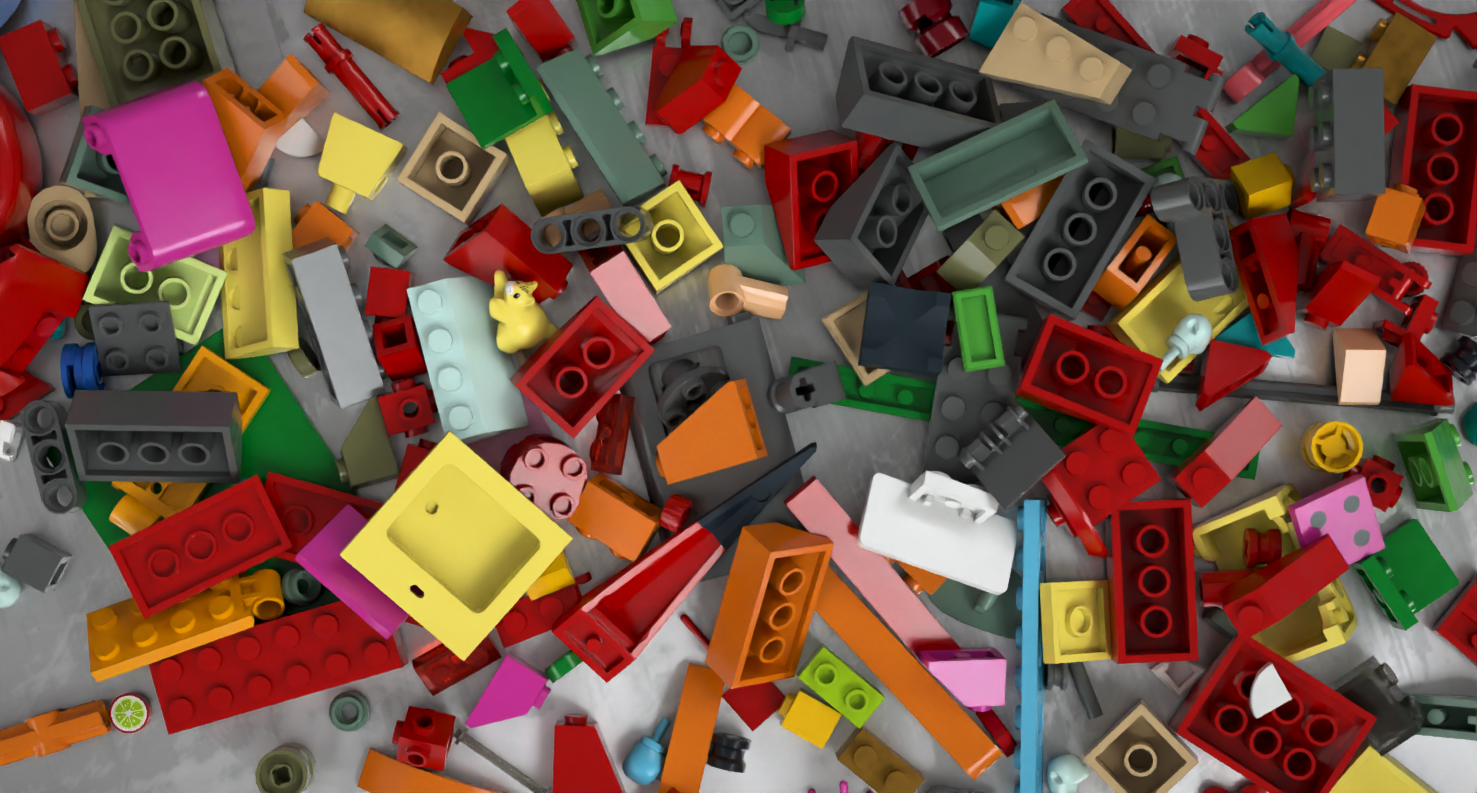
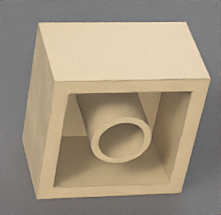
[397,112,511,226]
[1083,699,1199,793]

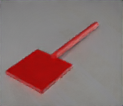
[680,614,785,731]

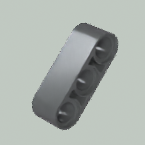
[531,206,653,254]
[21,400,88,514]

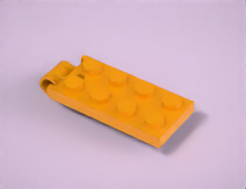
[109,346,271,535]
[86,569,285,683]

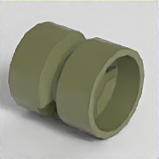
[255,743,317,793]

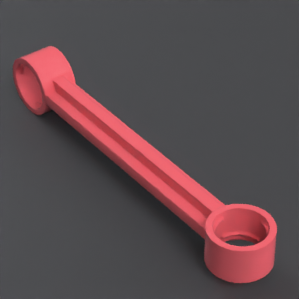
[1223,0,1357,104]

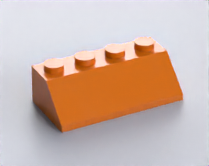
[705,522,834,689]

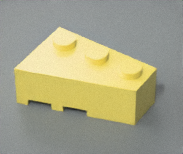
[505,78,584,217]

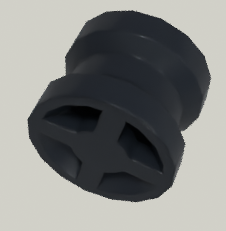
[1440,336,1477,386]
[706,731,752,773]

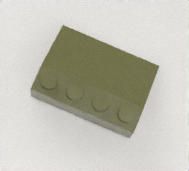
[76,0,236,107]

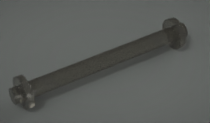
[453,727,553,793]

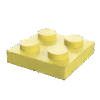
[1039,579,1112,664]

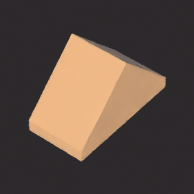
[1332,328,1387,405]

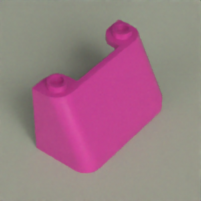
[81,81,255,272]

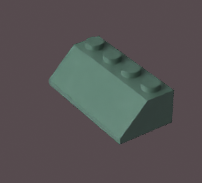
[535,48,668,207]

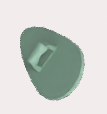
[927,568,1023,639]

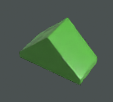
[1224,74,1300,140]

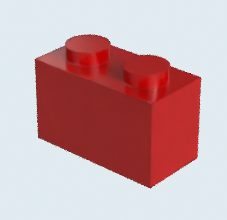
[0,20,79,116]

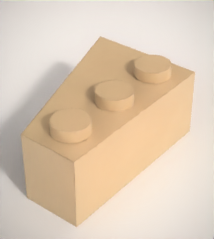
[978,2,1132,105]

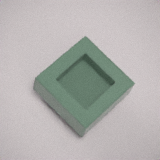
[364,224,418,269]

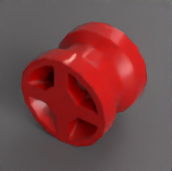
[1242,528,1282,568]

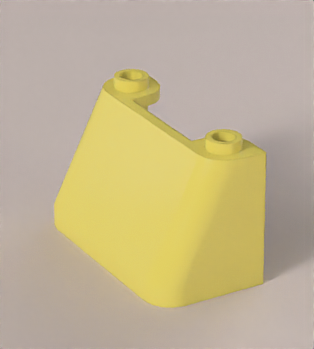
[1193,483,1358,663]

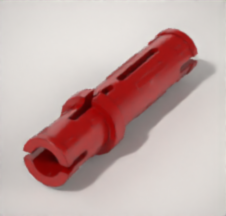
[303,23,400,130]

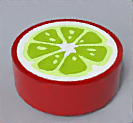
[109,692,152,733]

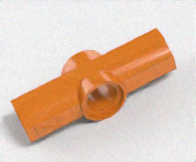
[0,699,112,766]

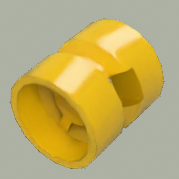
[1299,421,1363,473]

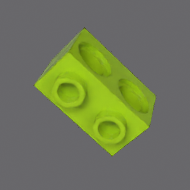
[797,643,885,729]

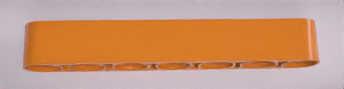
[815,565,1004,781]

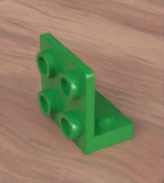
[446,28,553,149]
[1351,519,1459,631]

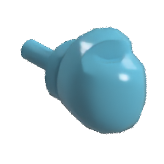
[622,717,671,785]

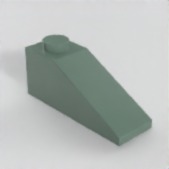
[1395,693,1477,741]

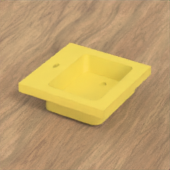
[340,430,573,661]

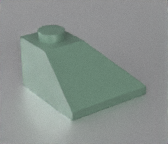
[721,204,806,286]

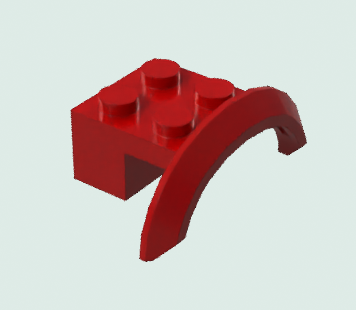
[1041,423,1161,559]

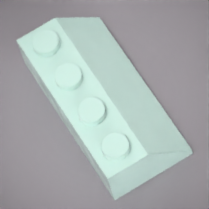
[406,276,530,444]

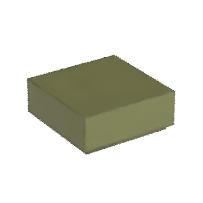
[1310,26,1363,72]

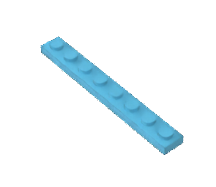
[1014,498,1047,793]

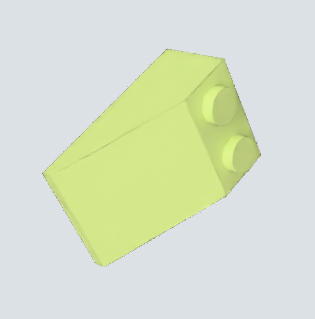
[82,223,228,346]

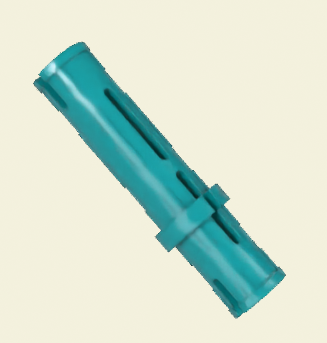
[1245,12,1326,89]

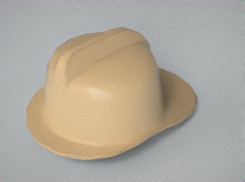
[27,185,98,273]

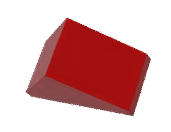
[1389,332,1454,406]
[1195,339,1272,411]

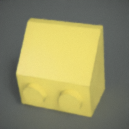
[622,180,724,295]

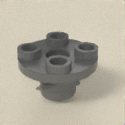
[657,359,730,430]

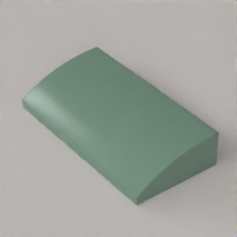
[907,99,1088,232]

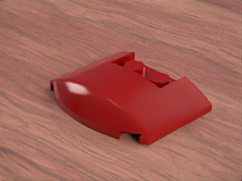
[0,243,89,397]

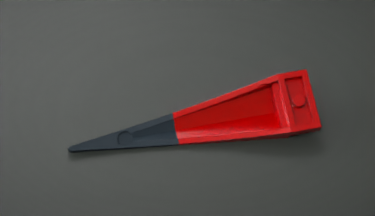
[552,442,817,683]

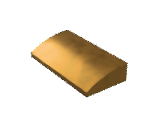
[303,0,473,85]

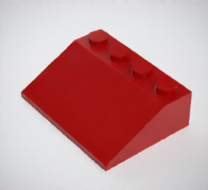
[1168,633,1378,793]

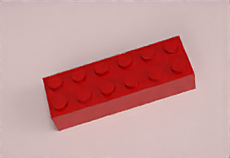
[148,600,409,735]

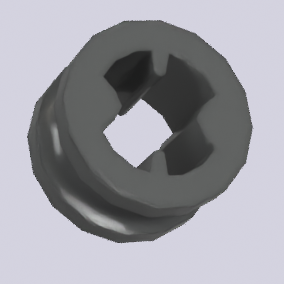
[1044,663,1068,691]

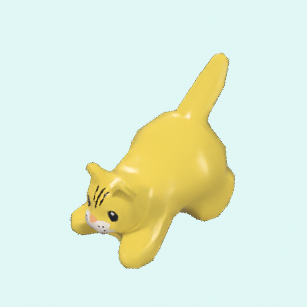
[489,270,559,354]

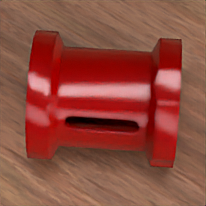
[668,164,712,207]

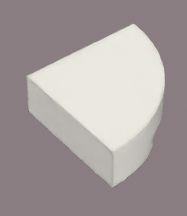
[275,117,325,158]
[0,420,24,462]
[1149,661,1207,698]
[1249,662,1292,719]

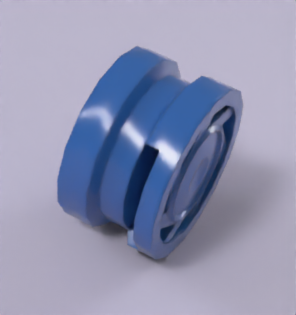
[60,342,106,399]

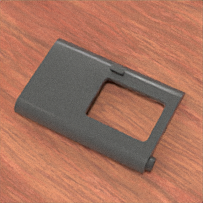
[619,312,809,583]

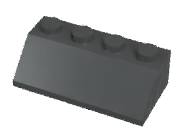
[835,36,1002,152]
[1004,139,1156,321]
[65,390,242,483]

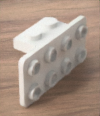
[857,470,1018,595]

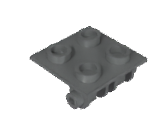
[88,300,184,376]
[958,401,1066,511]

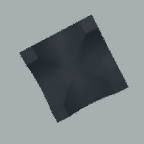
[858,282,952,377]

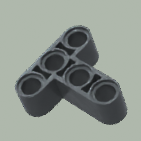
[1151,176,1240,302]

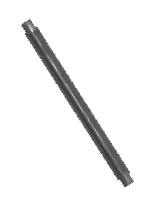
[1151,373,1455,416]

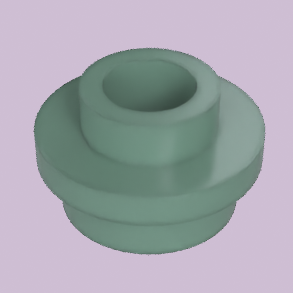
[282,567,321,607]
[329,691,369,731]

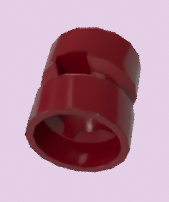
[898,0,970,58]

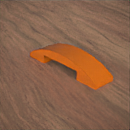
[658,663,725,793]
[357,748,506,793]

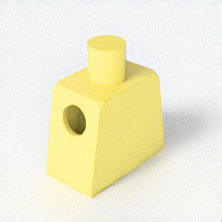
[317,112,408,215]

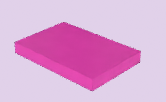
[294,504,424,640]

